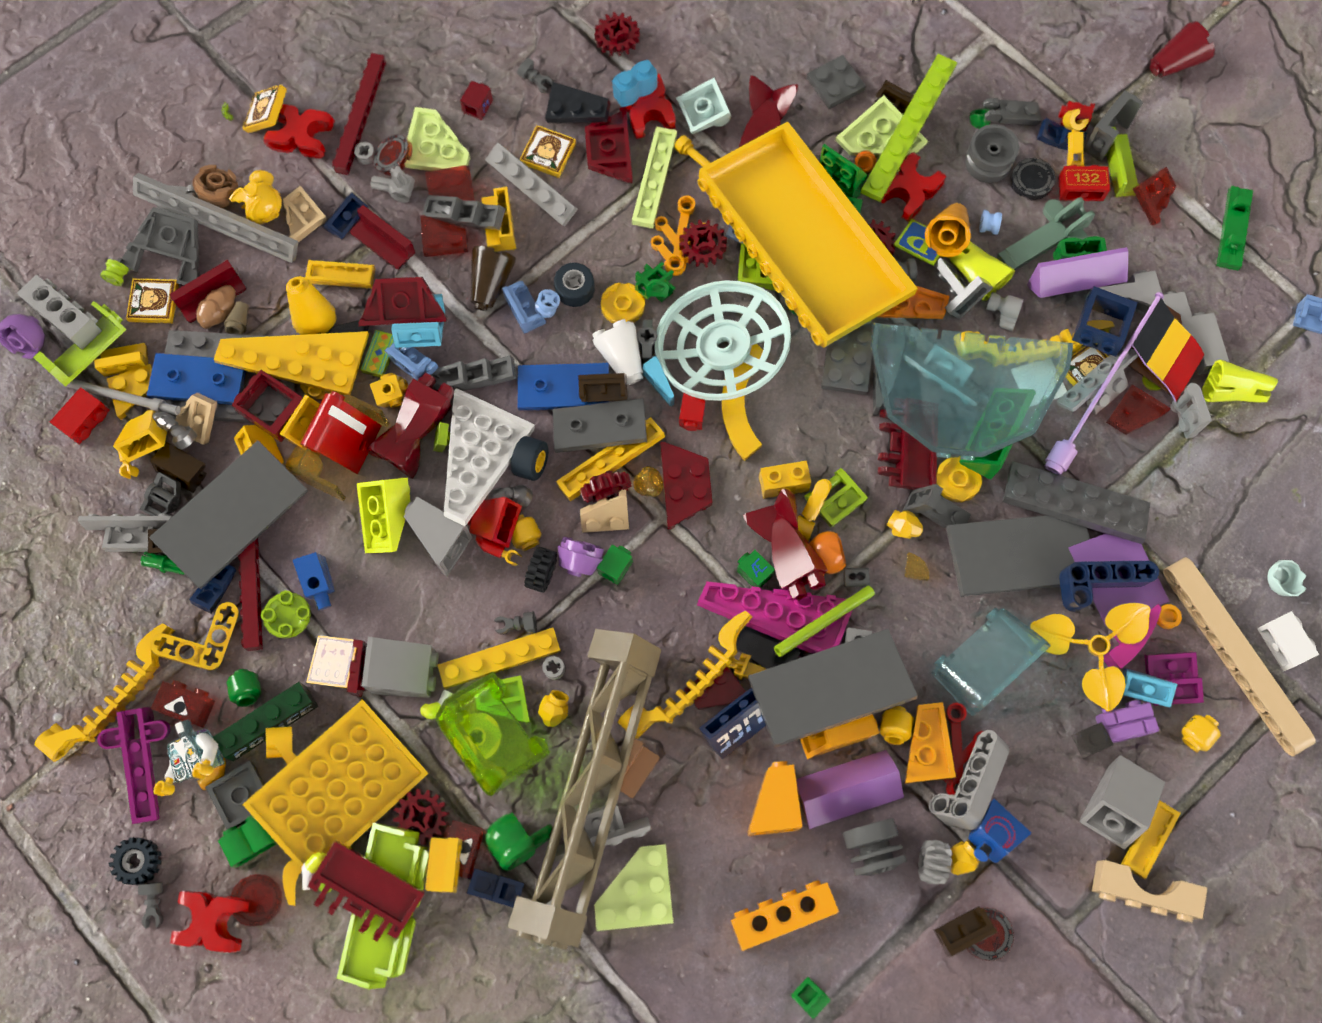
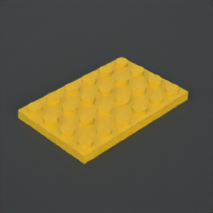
[242,699,429,870]

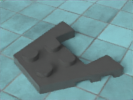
[117,207,199,285]

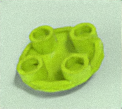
[261,590,311,639]

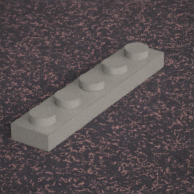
[485,142,578,226]

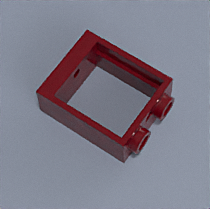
[232,370,303,442]

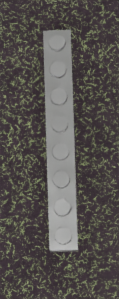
[133,173,298,263]

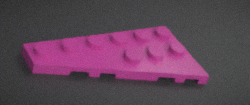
[697,582,852,654]

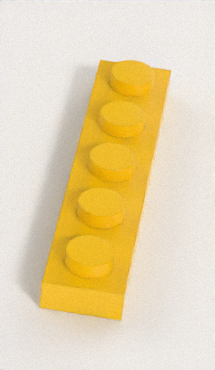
[556,417,665,502]
[438,628,561,689]

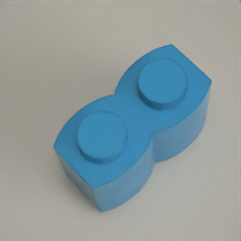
[612,60,658,107]

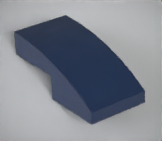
[1037,118,1087,150]
[189,564,236,614]
[466,868,524,907]

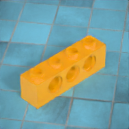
[730,880,839,951]

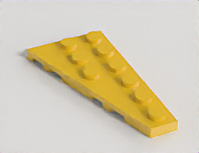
[214,331,369,397]

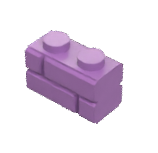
[1095,700,1159,745]

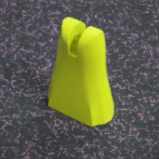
[949,241,1015,301]
[1202,360,1278,403]

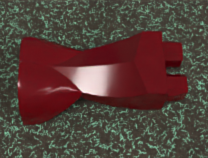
[739,75,799,147]
[367,372,454,479]
[743,488,828,601]

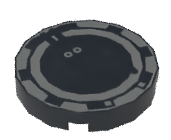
[1010,158,1056,200]

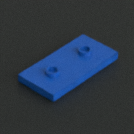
[147,353,246,405]
[518,363,609,411]

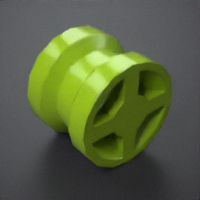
[100,259,129,286]

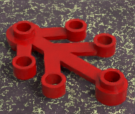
[943,702,984,796]

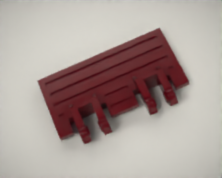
[877,398,938,490]
[307,840,425,942]

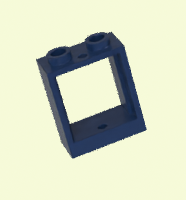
[1072,286,1138,357]

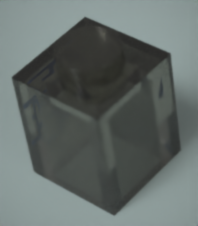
[1072,722,1114,758]

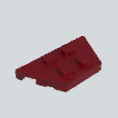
[585,107,633,183]
[359,276,447,326]
[660,442,713,529]

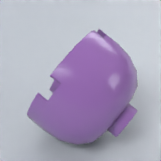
[0,314,45,359]

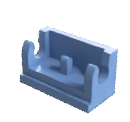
[502,281,546,334]
[1293,294,1322,334]
[384,343,439,381]

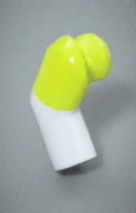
[420,690,455,719]
[302,852,326,890]

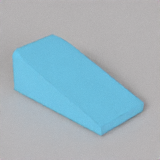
[643,356,674,407]
[1123,668,1178,708]

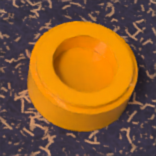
[1157,604,1182,629]

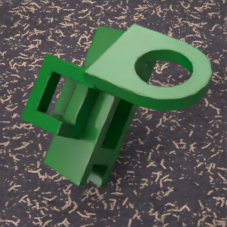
[635,262,676,302]

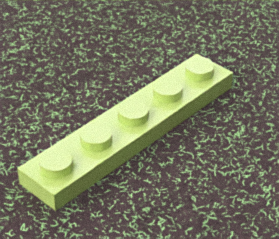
[632,127,677,229]

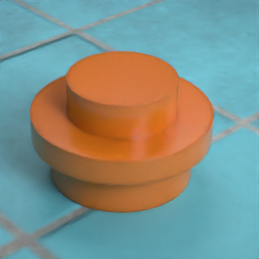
[855,150,877,173]

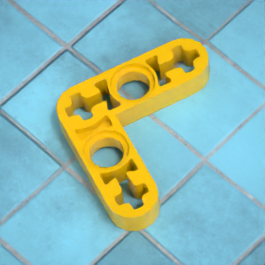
[150,602,239,671]

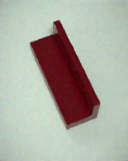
[350,205,416,270]
[169,260,247,323]

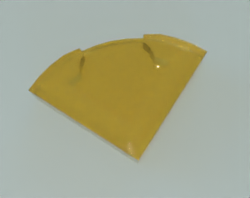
[904,552,929,581]

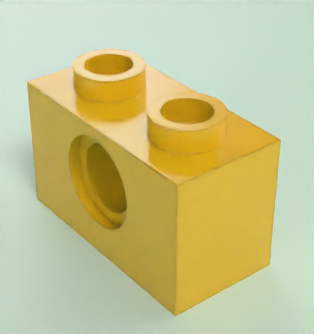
[759,460,811,499]

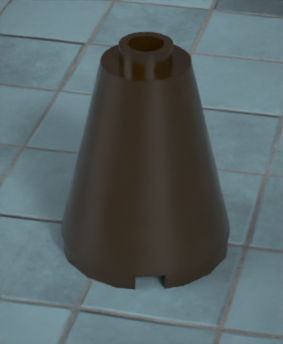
[471,246,516,311]

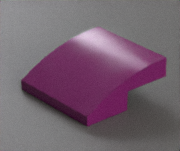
[1144,652,1204,706]

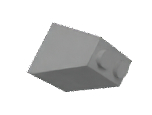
[404,497,473,576]
[362,637,439,698]
[1079,755,1165,849]

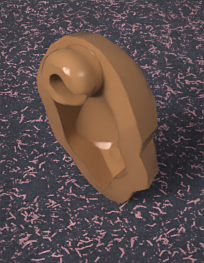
[197,285,236,329]

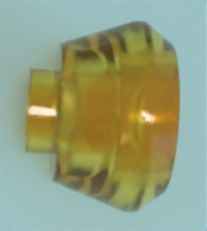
[633,466,663,497]

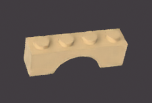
[1092,860,1207,923]

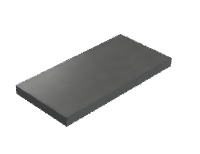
[149,441,308,589]
[946,515,1090,597]
[748,629,918,747]

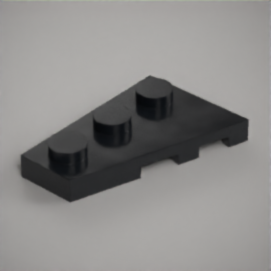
[545,82,611,123]

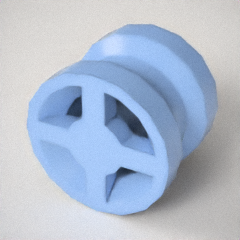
[979,210,1002,235]
[534,289,560,318]

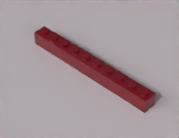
[332,53,386,176]
[238,538,263,651]

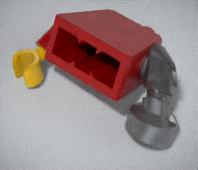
[467,485,533,566]

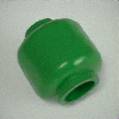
[226,669,262,707]

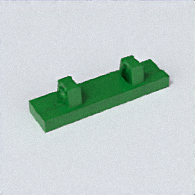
[1216,186,1253,271]

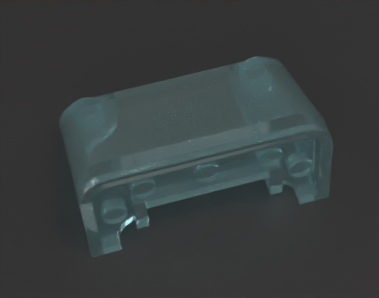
[931,607,1051,716]

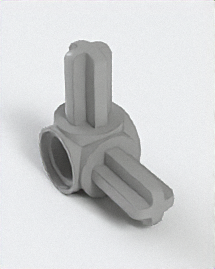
[371,166,415,203]

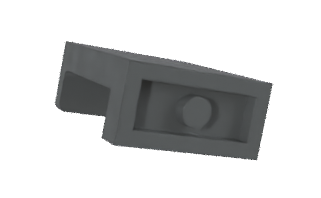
[1084,90,1143,162]

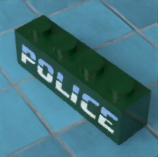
[212,682,319,762]

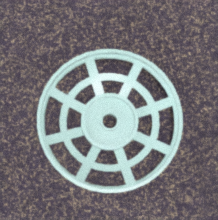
[655,281,791,401]

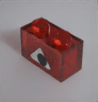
[151,680,215,728]
[444,820,485,880]

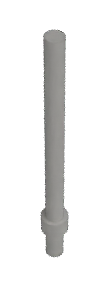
[59,379,181,415]

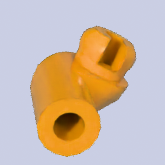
[197,753,226,790]

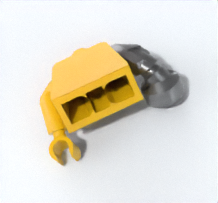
[113,410,197,479]

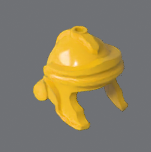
[229,170,282,225]

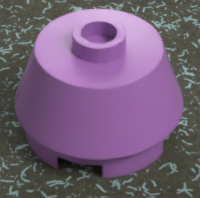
[558,536,604,577]

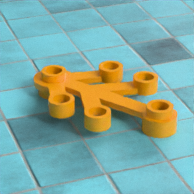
[651,195,706,276]

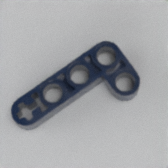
[1059,561,1159,612]

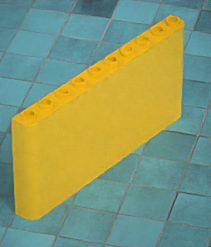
[697,122,918,348]

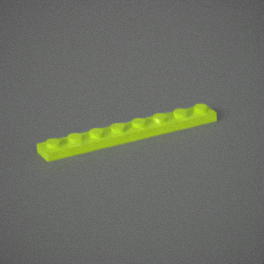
[861,54,957,203]

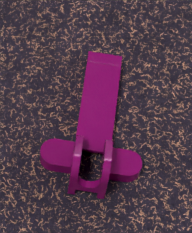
[97,707,171,824]

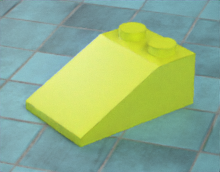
[357,477,410,553]

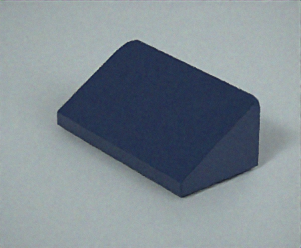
[322,192,368,240]

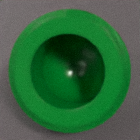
[970,109,991,129]

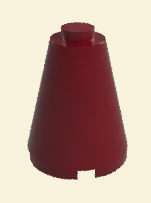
[1149,21,1215,78]

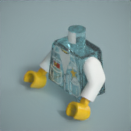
[154,719,225,797]

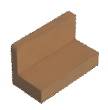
[610,738,659,798]

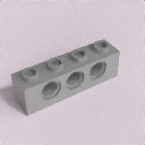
[17,275,102,350]

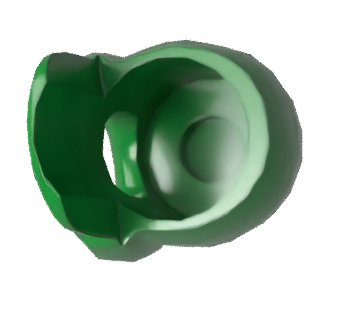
[485,812,553,871]

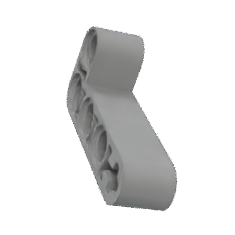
[929,730,1009,830]

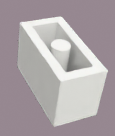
[1257,611,1319,672]

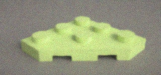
[835,96,928,158]
[401,107,470,176]
[594,844,673,931]

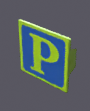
[894,219,939,266]

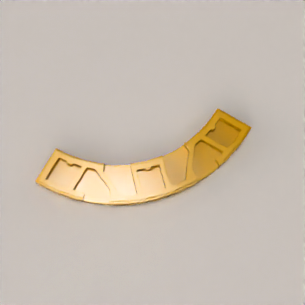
[721,344,763,461]

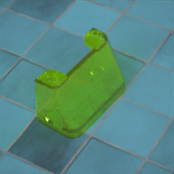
[436,672,550,796]

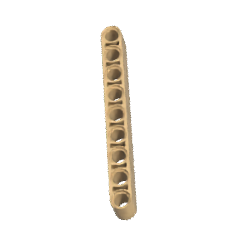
[1163,557,1316,756]

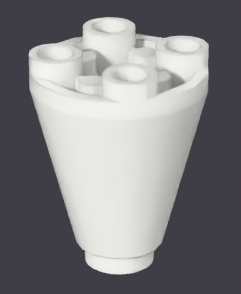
[592,319,643,386]

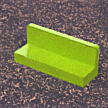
[1106,126,1140,197]

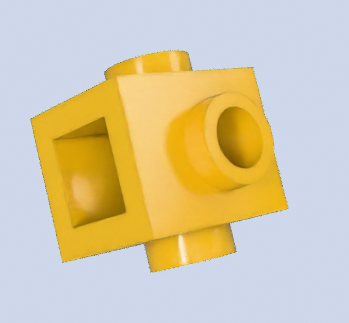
[370,373,409,408]

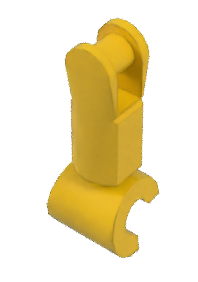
[1063,109,1089,166]
[798,479,832,542]

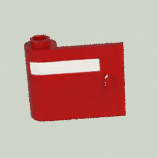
[300,391,382,474]

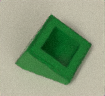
[790,977,830,1019]

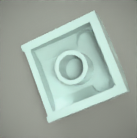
[676,78,732,134]

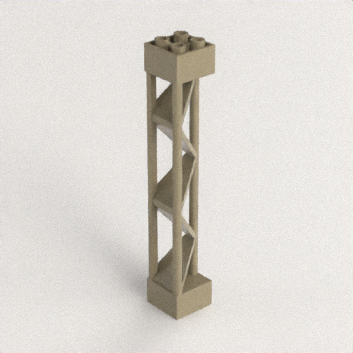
[508,629,662,950]

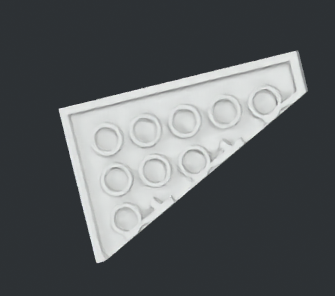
[444,388,535,526]

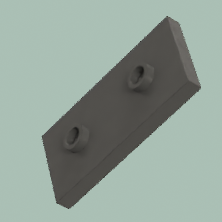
[553,398,647,453]

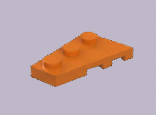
[878,286,950,319]

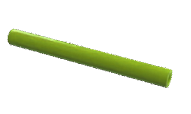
[774,585,875,657]

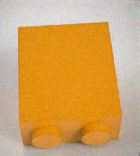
[800,714,880,759]
[748,761,802,836]

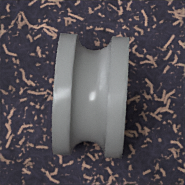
[354,142,375,165]
[542,656,565,680]

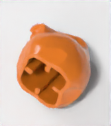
[809,531,846,575]

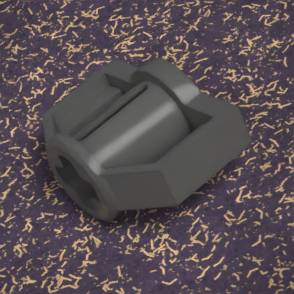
[637,320,657,364]
[140,472,182,516]

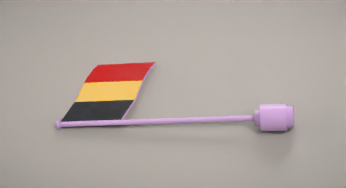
[1044,292,1204,475]

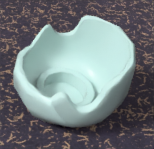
[1267,560,1306,596]

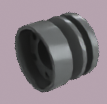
[842,818,907,876]

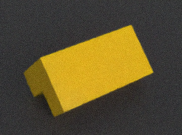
[482,187,516,252]

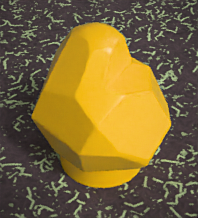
[887,510,923,539]
[538,690,569,727]
[950,839,979,875]

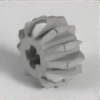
[918,840,952,885]

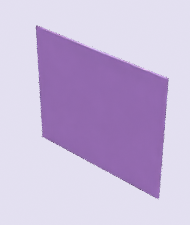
[1068,533,1170,626]

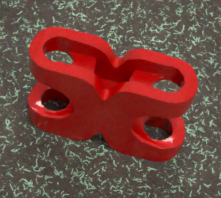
[626,74,676,139]
[263,104,335,158]
[881,152,947,222]
[170,891,250,953]

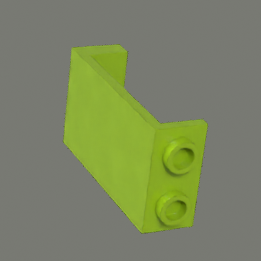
[33,301,127,387]

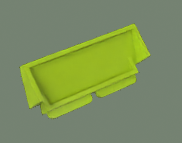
[336,823,429,990]

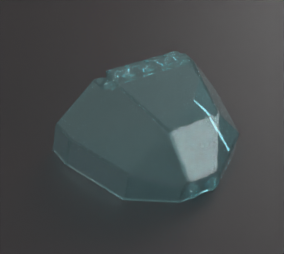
[870,323,1074,461]

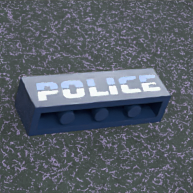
[699,688,766,759]

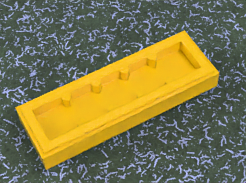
[305,260,376,288]
[1121,800,1181,879]

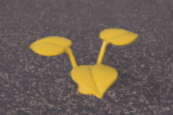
[1030,603,1150,711]

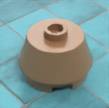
[192,165,238,209]

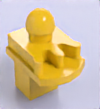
[727,653,766,680]

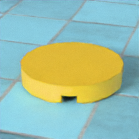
[601,282,645,324]
[936,456,982,503]

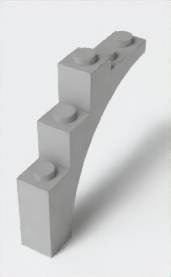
[1085,270,1229,375]

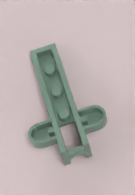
[997,197,1095,271]

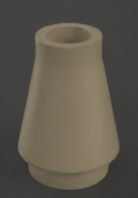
[224,302,249,334]

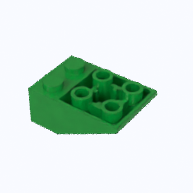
[820,144,869,198]

